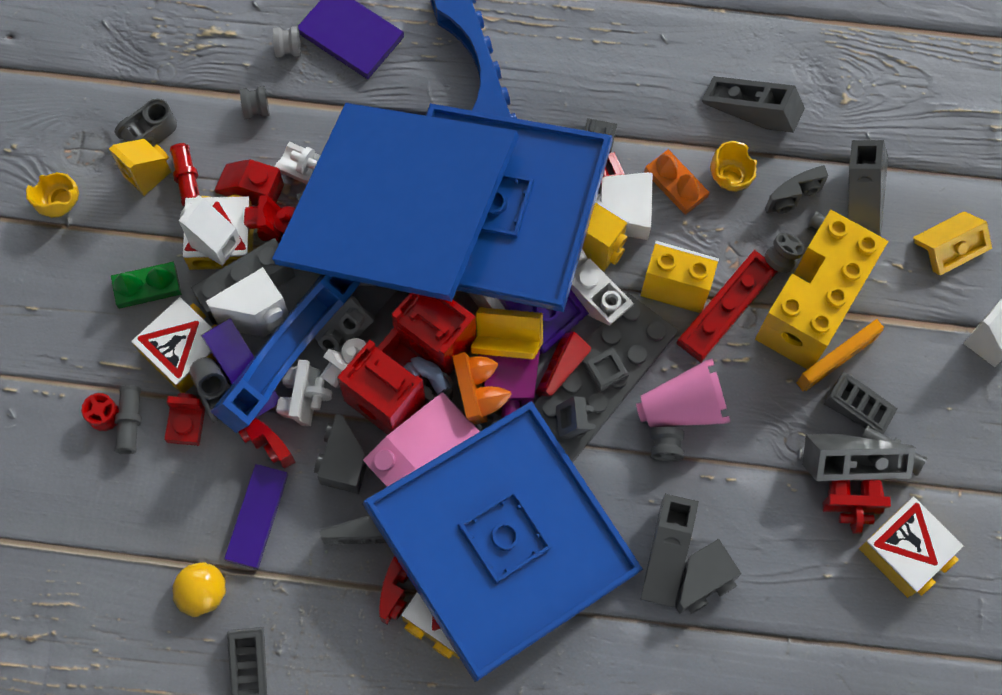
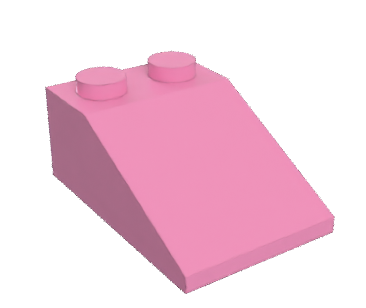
[363,392,480,487]

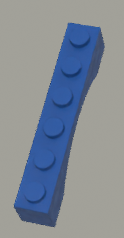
[430,0,517,119]
[210,274,361,433]

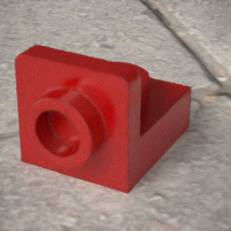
[164,393,205,446]

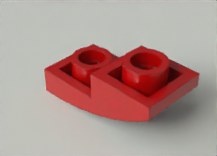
[238,418,295,469]
[379,555,408,625]

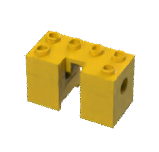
[755,209,889,369]

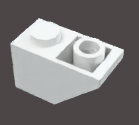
[179,195,241,266]
[571,258,634,326]

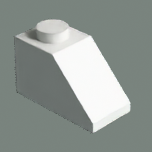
[963,299,1002,367]

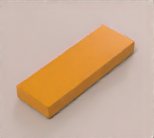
[796,319,884,392]

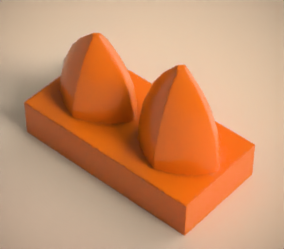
[644,149,710,215]
[452,352,512,425]

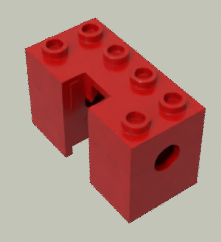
[337,293,476,435]

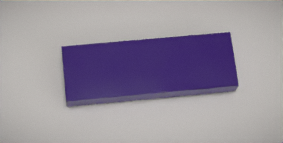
[201,318,280,418]
[224,464,288,570]

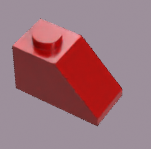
[214,159,284,206]

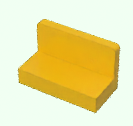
[913,212,992,275]
[471,307,543,359]

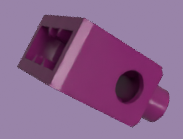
[478,349,540,418]

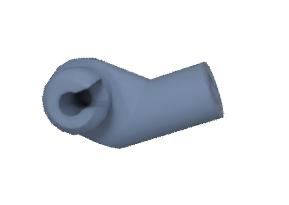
[404,356,452,395]

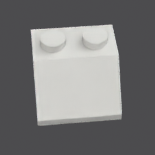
[206,267,289,337]

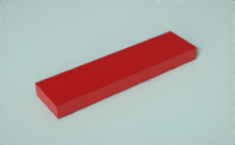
[676,250,778,363]

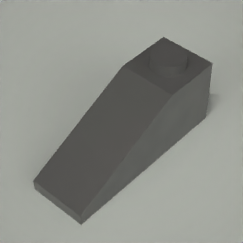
[702,76,805,133]
[802,434,916,481]

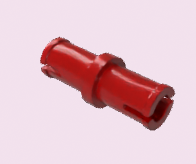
[170,143,200,206]

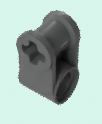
[114,98,177,147]
[189,357,231,423]

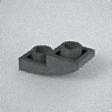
[765,165,828,214]

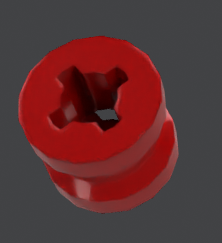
[81,393,119,431]

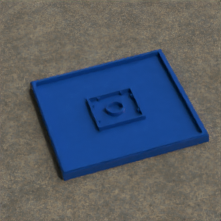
[272,103,519,302]
[426,103,613,312]
[362,401,643,682]

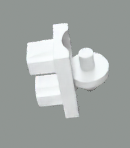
[275,141,321,185]
[320,338,366,388]
[276,360,333,426]

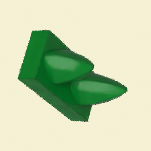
[111,261,182,309]

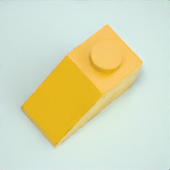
[109,139,171,196]

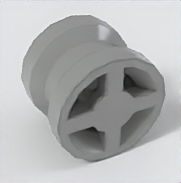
[273,26,301,58]

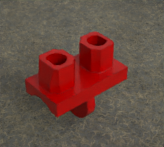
[244,195,295,244]
[822,480,891,534]

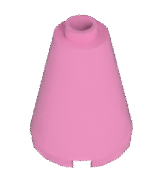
[636,359,730,427]

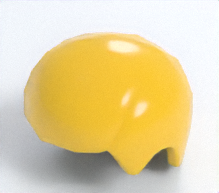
[710,141,757,192]
[26,172,79,218]
[172,562,226,617]

